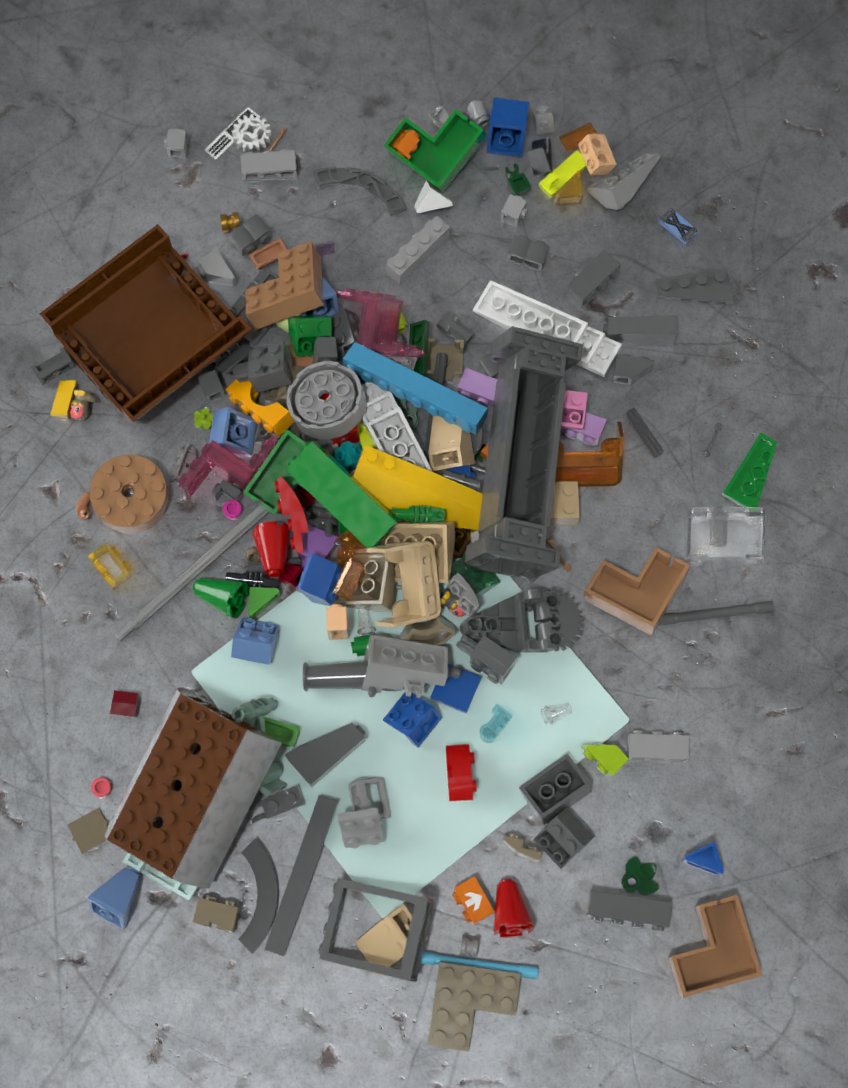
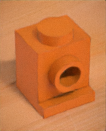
[391,130,420,159]

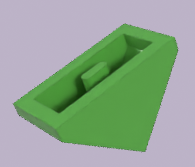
[248,587,281,619]

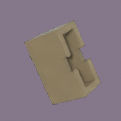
[193,896,240,933]

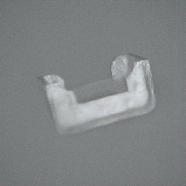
[684,507,766,565]

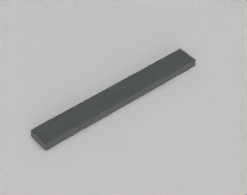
[264,795,338,956]

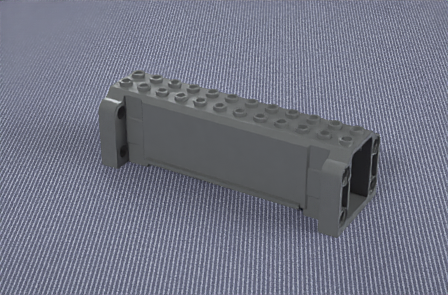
[464,326,583,578]

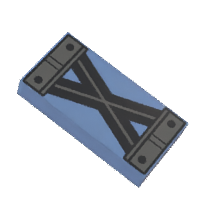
[658,208,698,245]

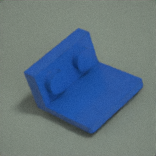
[383,692,443,748]

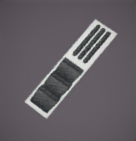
[205,107,258,159]

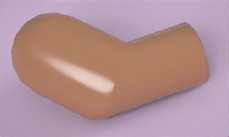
[75,492,90,520]

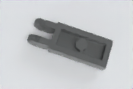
[248,786,305,824]

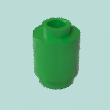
[351,634,377,657]

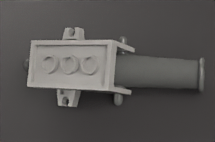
[302,635,461,698]

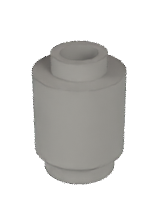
[467,100,490,128]

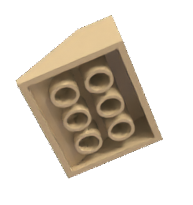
[377,521,455,583]

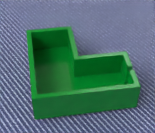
[383,109,487,193]
[243,429,350,515]

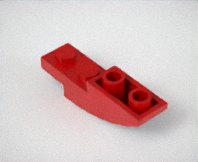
[274,476,309,553]

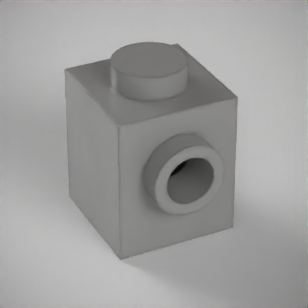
[164,128,188,158]
[500,194,528,227]

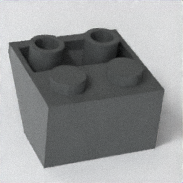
[533,808,594,869]

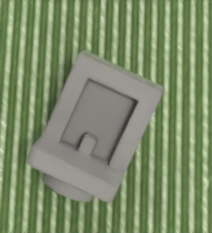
[532,106,554,135]

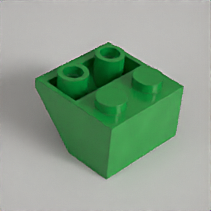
[288,314,332,357]

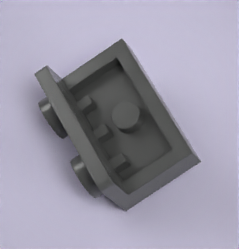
[330,309,360,350]

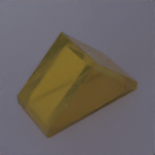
[554,171,583,206]

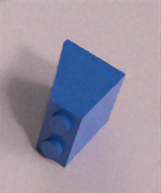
[486,98,529,157]

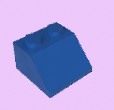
[297,553,345,606]

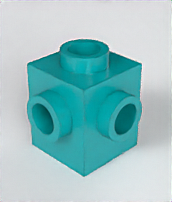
[334,441,362,472]

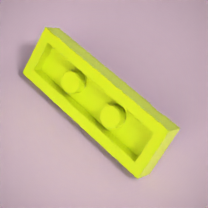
[538,150,587,198]

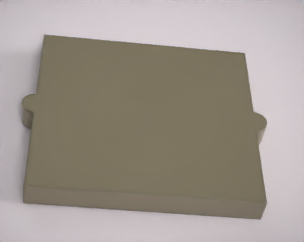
[67,808,108,854]

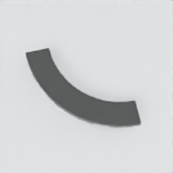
[313,167,407,216]
[238,838,278,954]

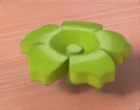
[193,407,213,430]

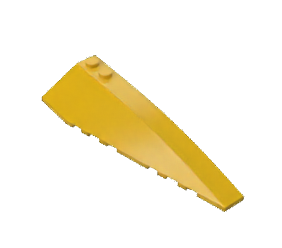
[353,445,483,531]

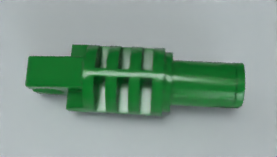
[391,505,445,523]

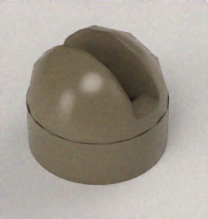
[246,546,260,563]

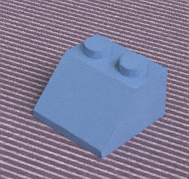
[209,407,256,455]

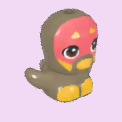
[70,390,96,420]

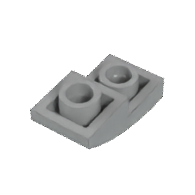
[447,573,480,617]

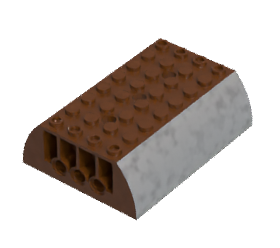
[104,687,282,888]

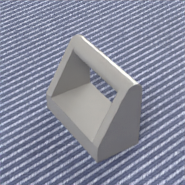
[348,778,391,819]

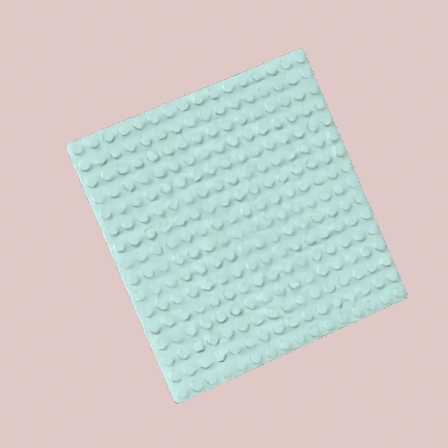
[192,520,629,918]

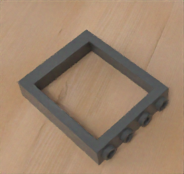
[318,878,434,982]

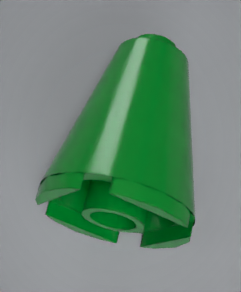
[193,577,249,619]

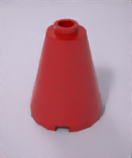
[252,521,291,577]
[493,879,534,938]

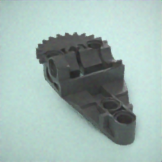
[460,588,584,653]

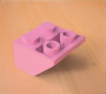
[561,390,588,430]

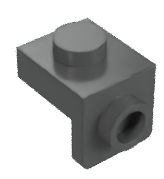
[212,479,243,502]

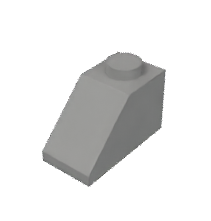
[197,249,236,287]

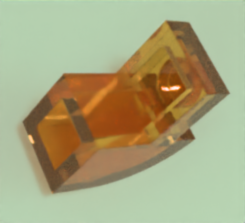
[334,530,367,566]

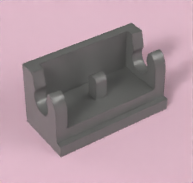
[31,348,75,386]

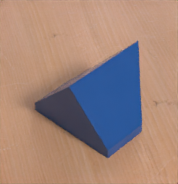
[682,841,724,876]

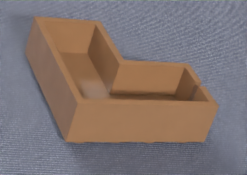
[245,241,324,330]
[583,547,690,636]
[668,895,763,998]

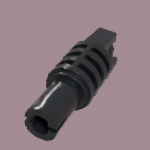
[225,571,279,589]

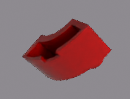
[446,744,477,802]

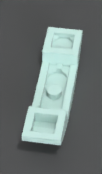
[122,853,198,901]

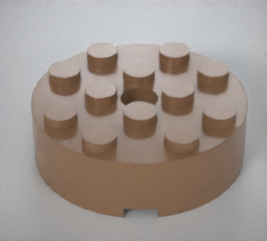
[90,455,169,534]

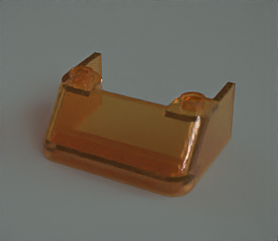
[555,422,624,487]

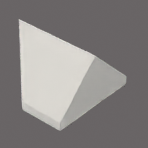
[414,181,453,213]

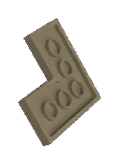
[428,961,521,1052]

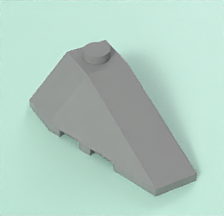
[587,153,660,210]

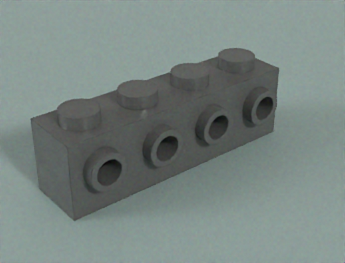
[586,890,672,932]

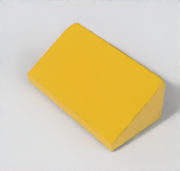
[50,380,78,419]

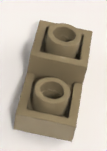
[503,833,542,863]

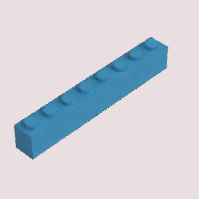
[343,342,488,435]

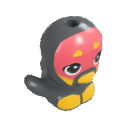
[440,587,466,617]

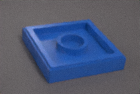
[430,663,481,714]

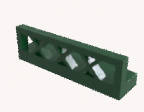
[408,320,429,377]

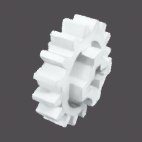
[232,114,272,152]

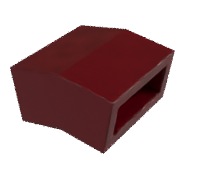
[110,690,140,717]

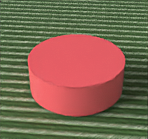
[91,777,112,798]

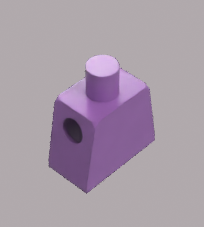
[297,525,340,569]

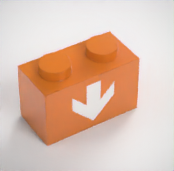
[452,876,495,926]

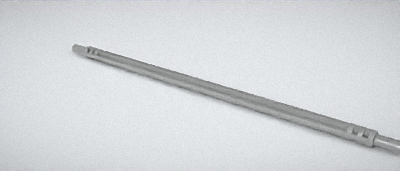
[115,443,338,641]

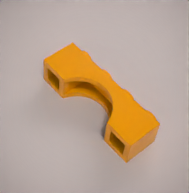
[225,379,294,437]

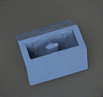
[231,618,280,665]

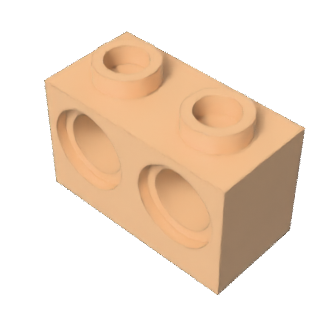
[578,134,617,175]
[326,604,348,640]

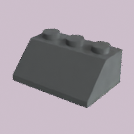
[519,753,592,826]

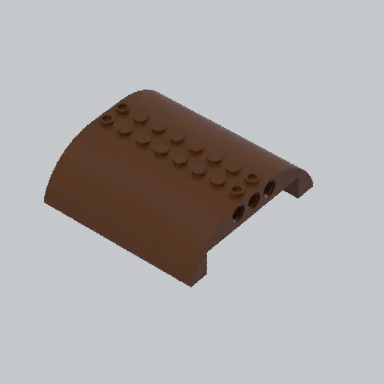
[39,224,252,423]

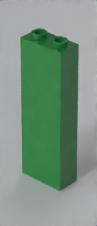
[286,441,399,548]

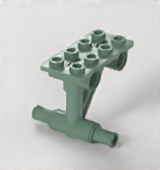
[232,698,287,795]

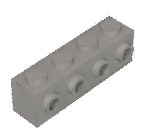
[386,216,450,285]

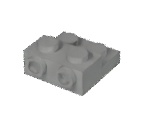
[337,808,385,848]

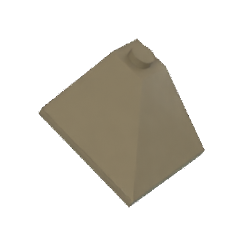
[333,549,396,611]

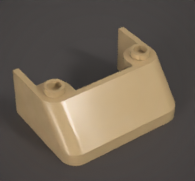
[367,541,441,628]

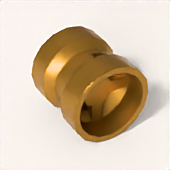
[220,212,241,233]

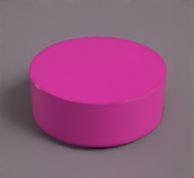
[223,500,243,520]

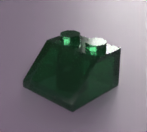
[450,556,501,599]

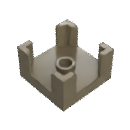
[427,338,464,383]

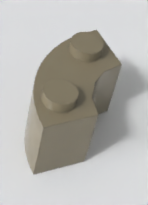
[399,616,456,646]

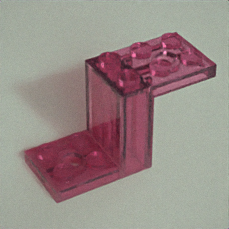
[336,288,424,358]
[178,435,279,500]

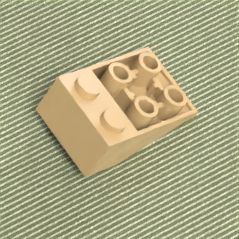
[428,415,475,471]
[355,904,428,976]

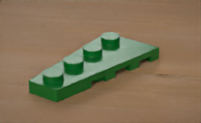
[722,433,777,515]

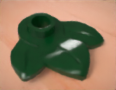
[621,856,659,895]

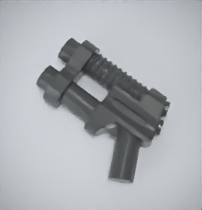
[305,506,337,537]

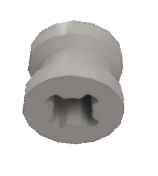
[460,936,479,959]

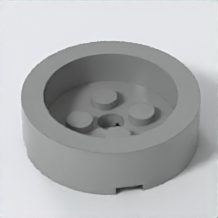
[287,361,366,439]

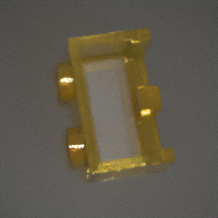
[88,543,131,590]

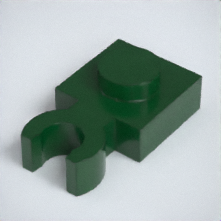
[505,163,532,196]

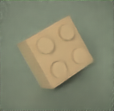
[550,481,579,525]

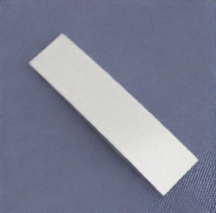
[473,280,622,377]
[361,382,433,472]

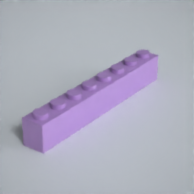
[457,368,606,446]

